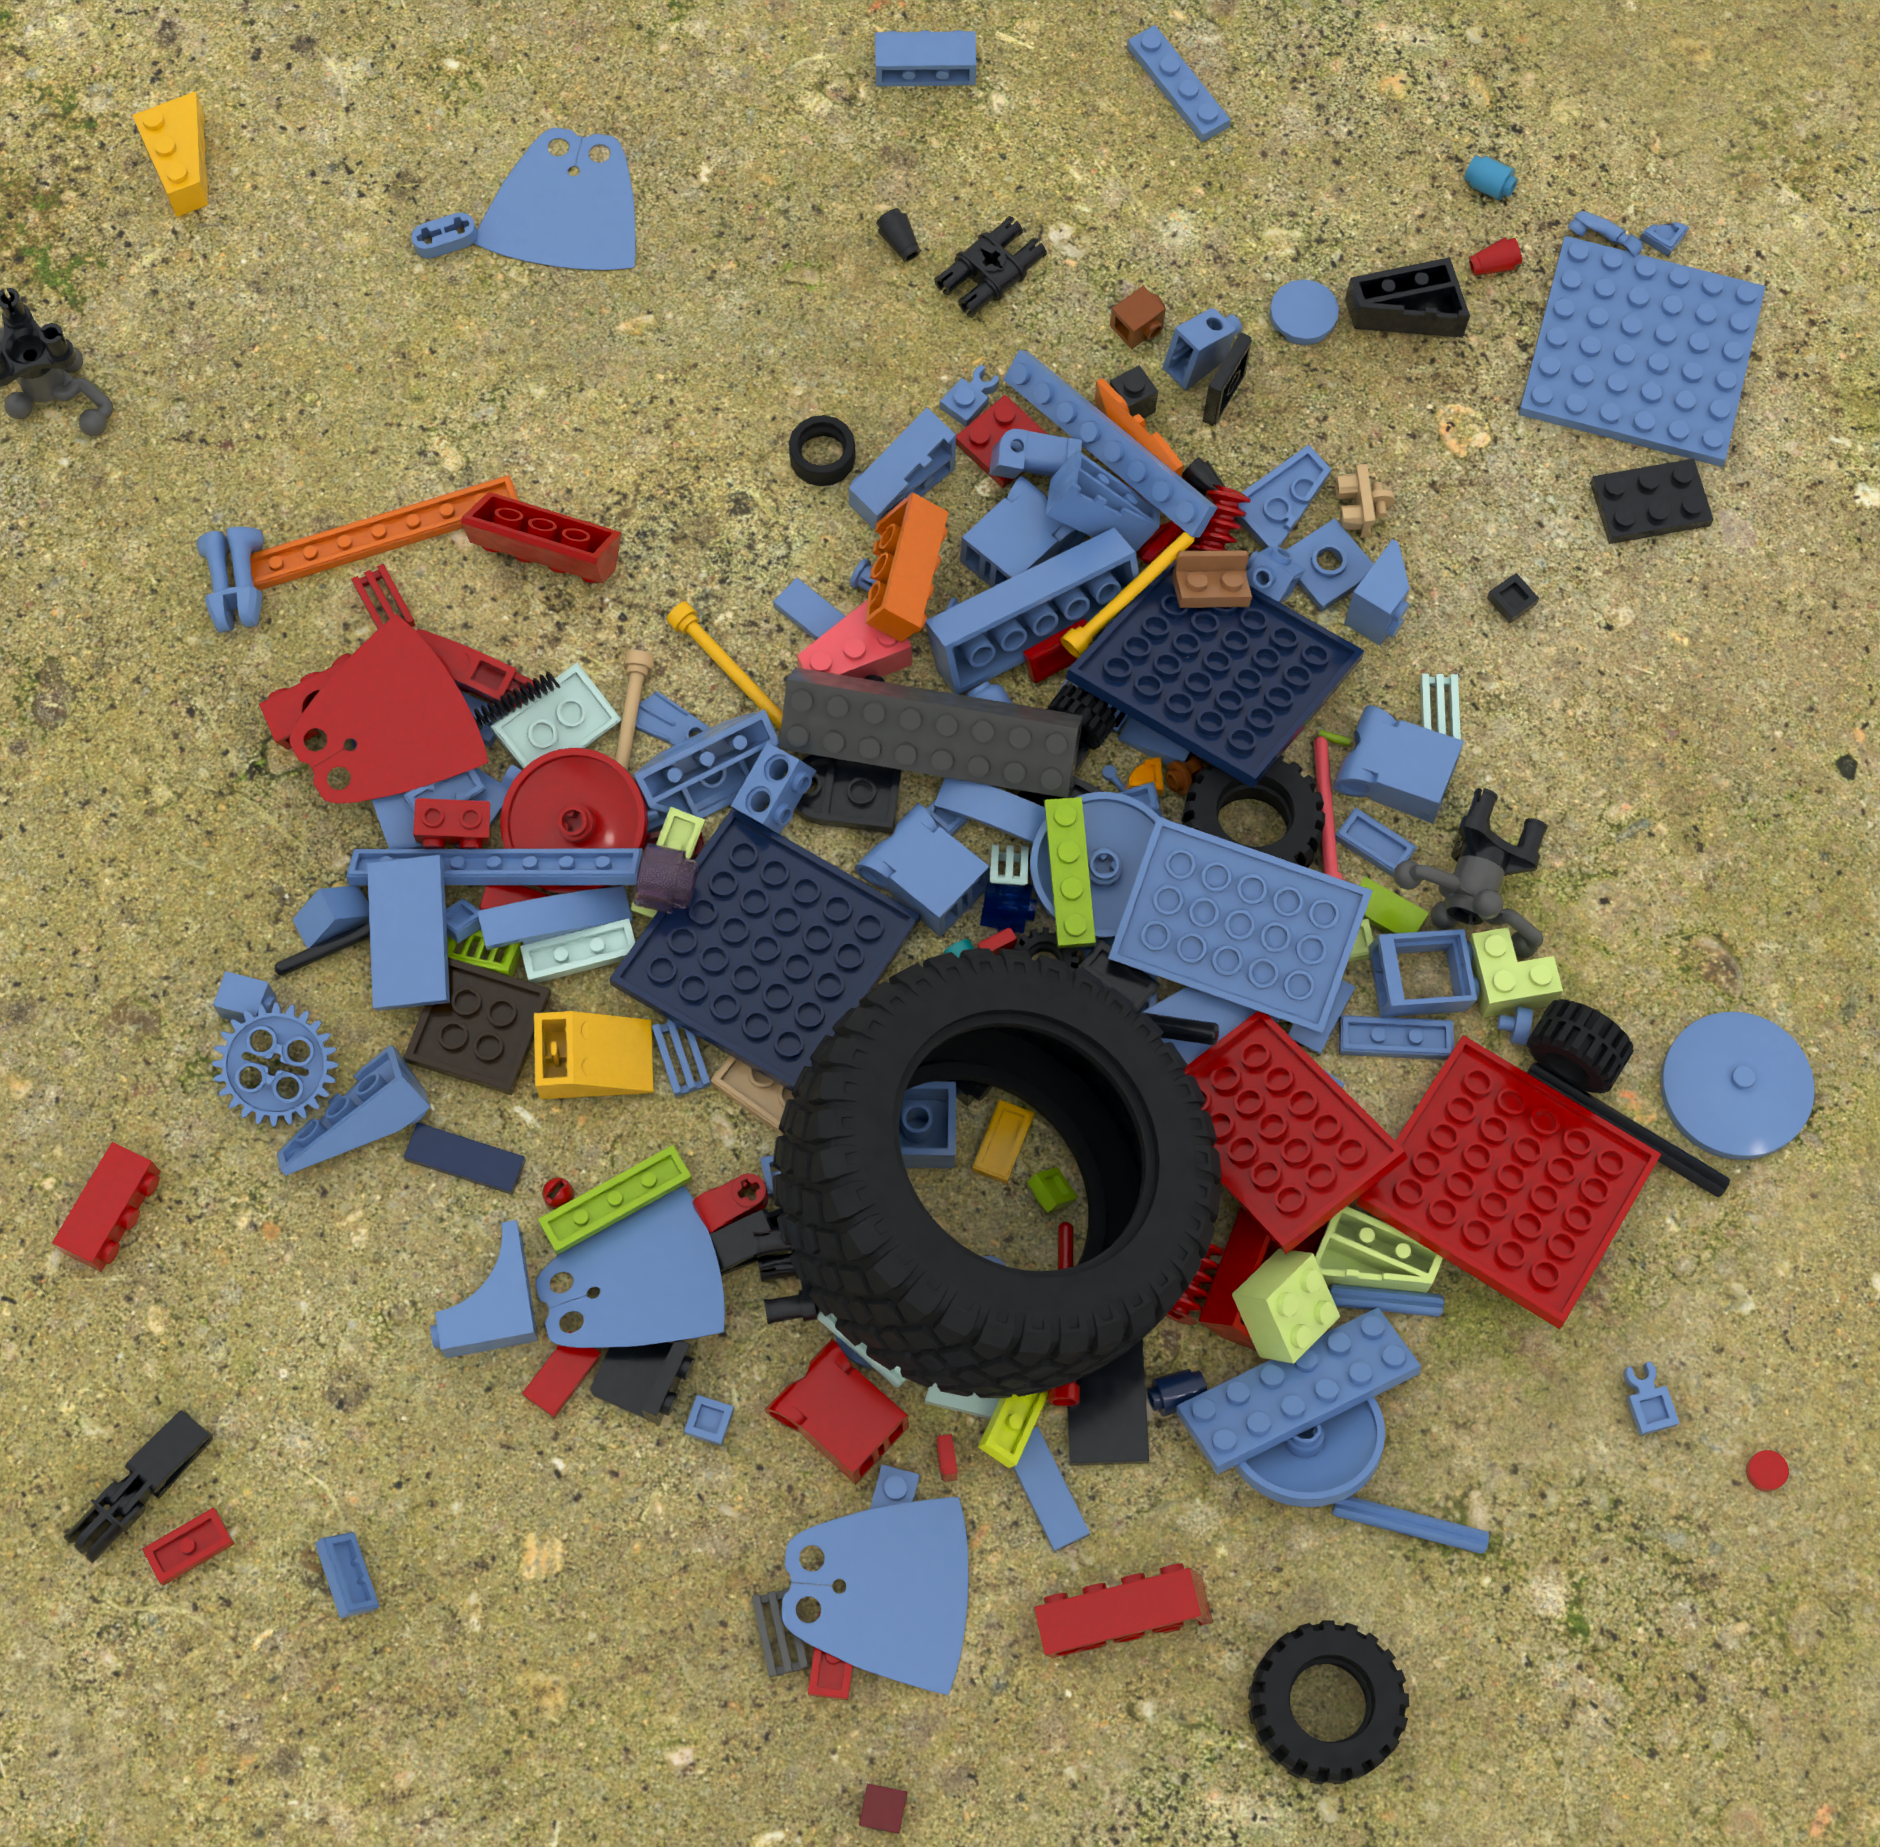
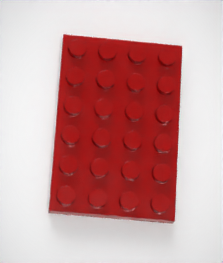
[1184,1011,1407,1254]

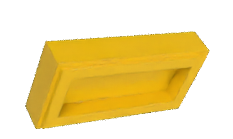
[972,1099,1035,1184]

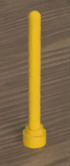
[1060,532,1195,659]
[666,601,783,731]

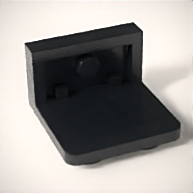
[590,1340,695,1425]

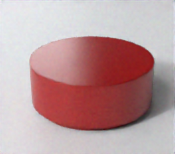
[1746,1450,1789,1492]

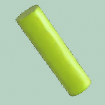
[1318,729,1351,747]

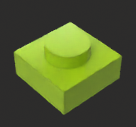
[1027,1167,1078,1213]

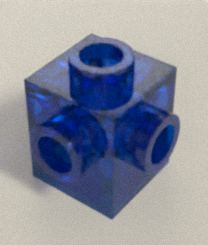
[980,877,1038,934]

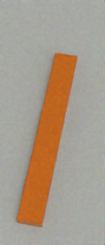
[250,475,519,591]

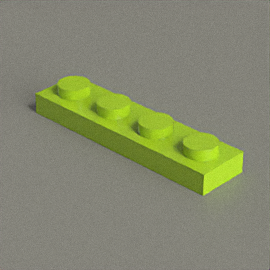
[1044,797,1096,949]
[538,1145,692,1255]

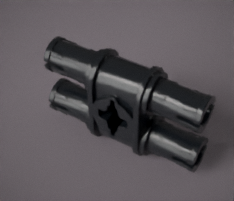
[934,216,1047,318]

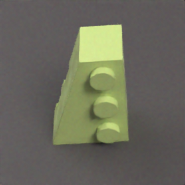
[1315,1206,1443,1293]

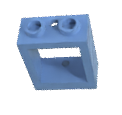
[1368,929,1480,1018]

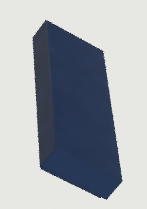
[404,1122,526,1195]

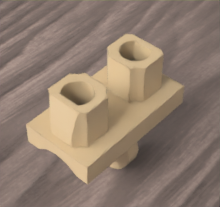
[1335,464,1395,538]

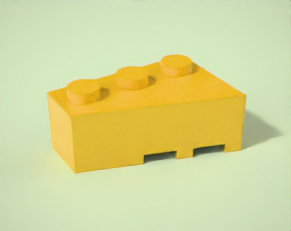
[132,91,208,217]

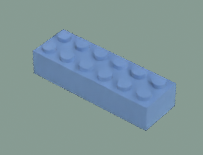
[925,527,1139,695]

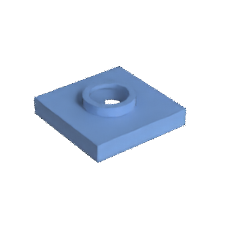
[1286,518,1374,612]

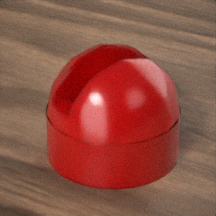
[542,1177,574,1210]

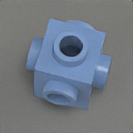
[1246,546,1306,603]

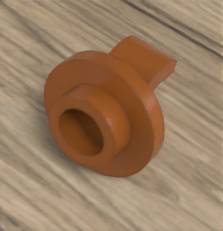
[1166,758,1203,796]

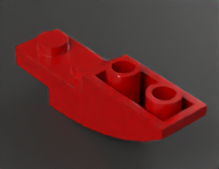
[416,628,540,712]

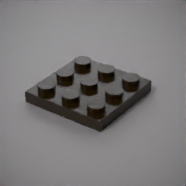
[404,957,551,1096]

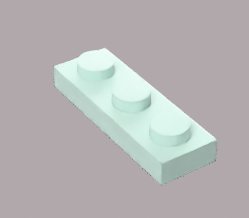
[520,918,635,984]

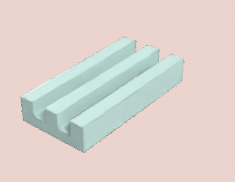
[1420,674,1461,740]
[990,844,1029,885]

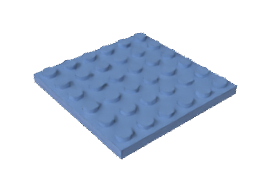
[1518,236,1766,467]

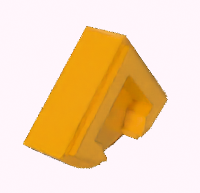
[1125,757,1164,796]

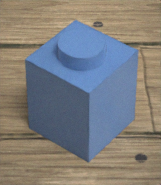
[213,971,277,1023]

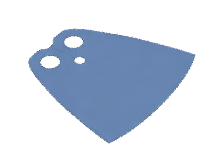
[474,128,636,270]
[536,1185,725,1348]
[781,1497,969,1695]

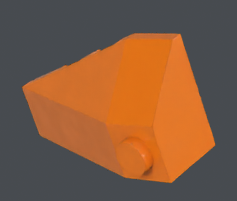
[1095,378,1184,499]

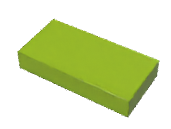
[1359,876,1429,934]

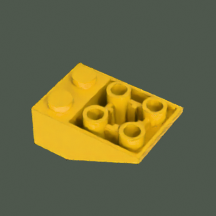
[534,1011,654,1100]

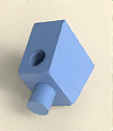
[1162,308,1242,391]

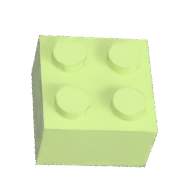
[1232,1248,1341,1364]

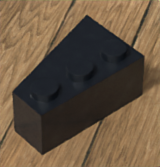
[1345,257,1470,338]

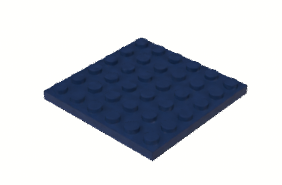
[1066,550,1365,788]
[610,808,920,1091]

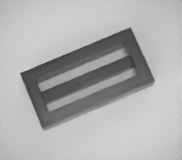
[752,1587,809,1678]

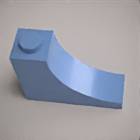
[430,1220,538,1358]

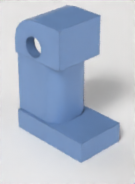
[989,429,1082,479]

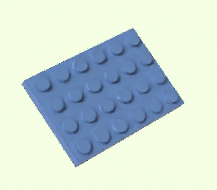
[1108,816,1373,1033]

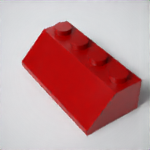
[461,492,622,583]
[1198,1207,1329,1351]

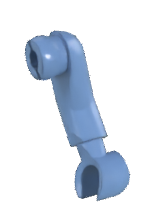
[1568,211,1643,257]

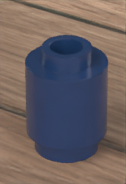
[1147,1369,1207,1417]

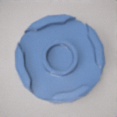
[1269,279,1339,345]

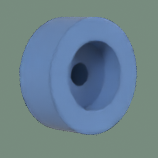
[1497,1006,1533,1046]

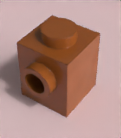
[1110,286,1166,349]

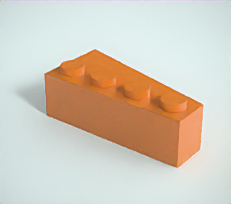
[865,492,949,642]

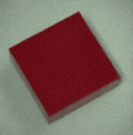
[859,1783,907,1834]

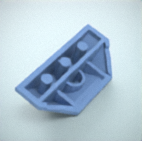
[633,709,780,818]

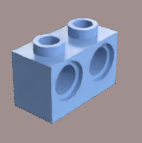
[731,742,816,834]

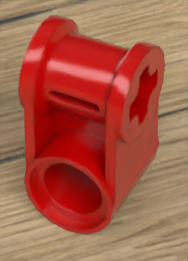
[692,1173,769,1234]

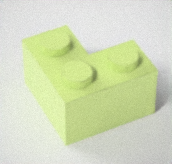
[1469,927,1563,1018]

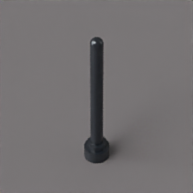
[274,922,370,976]

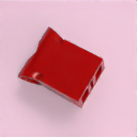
[765,1338,909,1485]

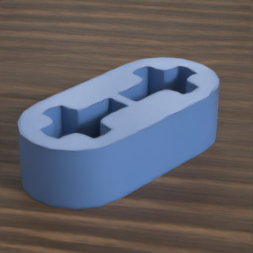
[411,213,478,259]

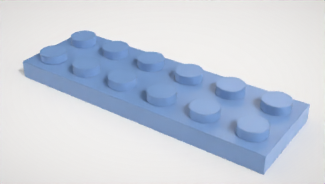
[1176,1307,1421,1475]

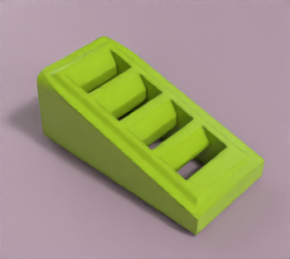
[447,930,522,977]

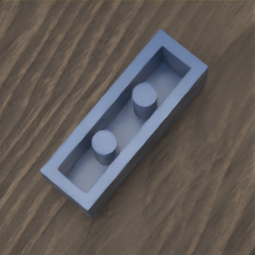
[875,30,976,86]

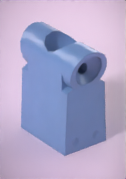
[960,476,1087,587]
[1333,705,1464,824]
[855,803,990,937]

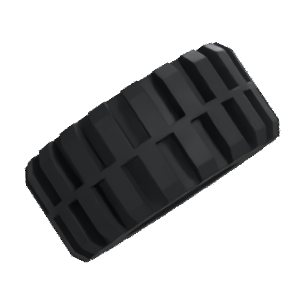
[1181,755,1325,868]
[1248,1620,1409,1785]

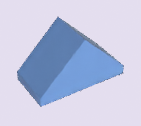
[292,885,369,948]

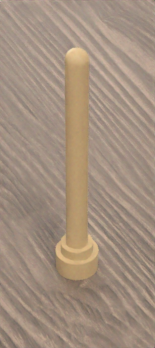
[615,650,654,770]

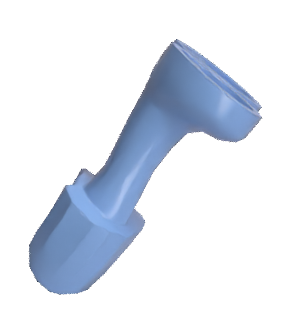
[196,527,264,633]

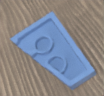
[1235,445,1331,549]

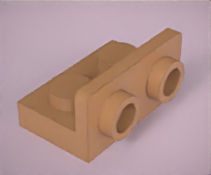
[1172,550,1252,608]

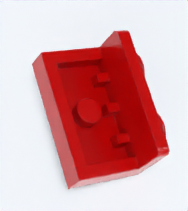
[413,798,491,849]

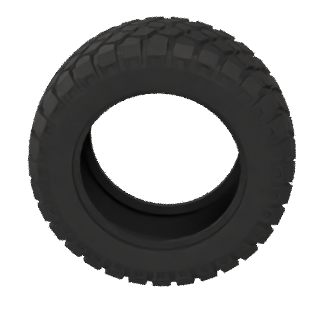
[772,948,1221,1398]

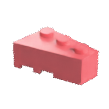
[797,599,912,679]

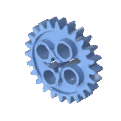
[212,1002,339,1126]

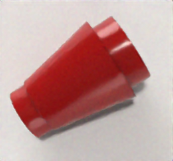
[1469,237,1522,276]

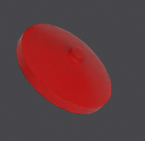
[500,748,648,894]

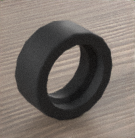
[789,415,856,486]

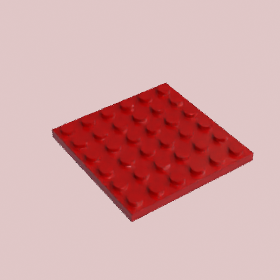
[1356,1035,1661,1330]

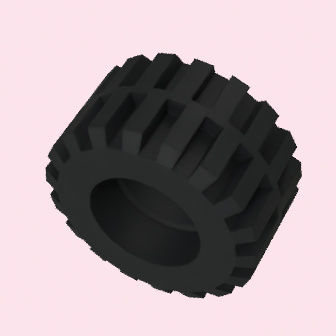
[1527,999,1634,1094]

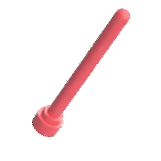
[1313,736,1346,881]

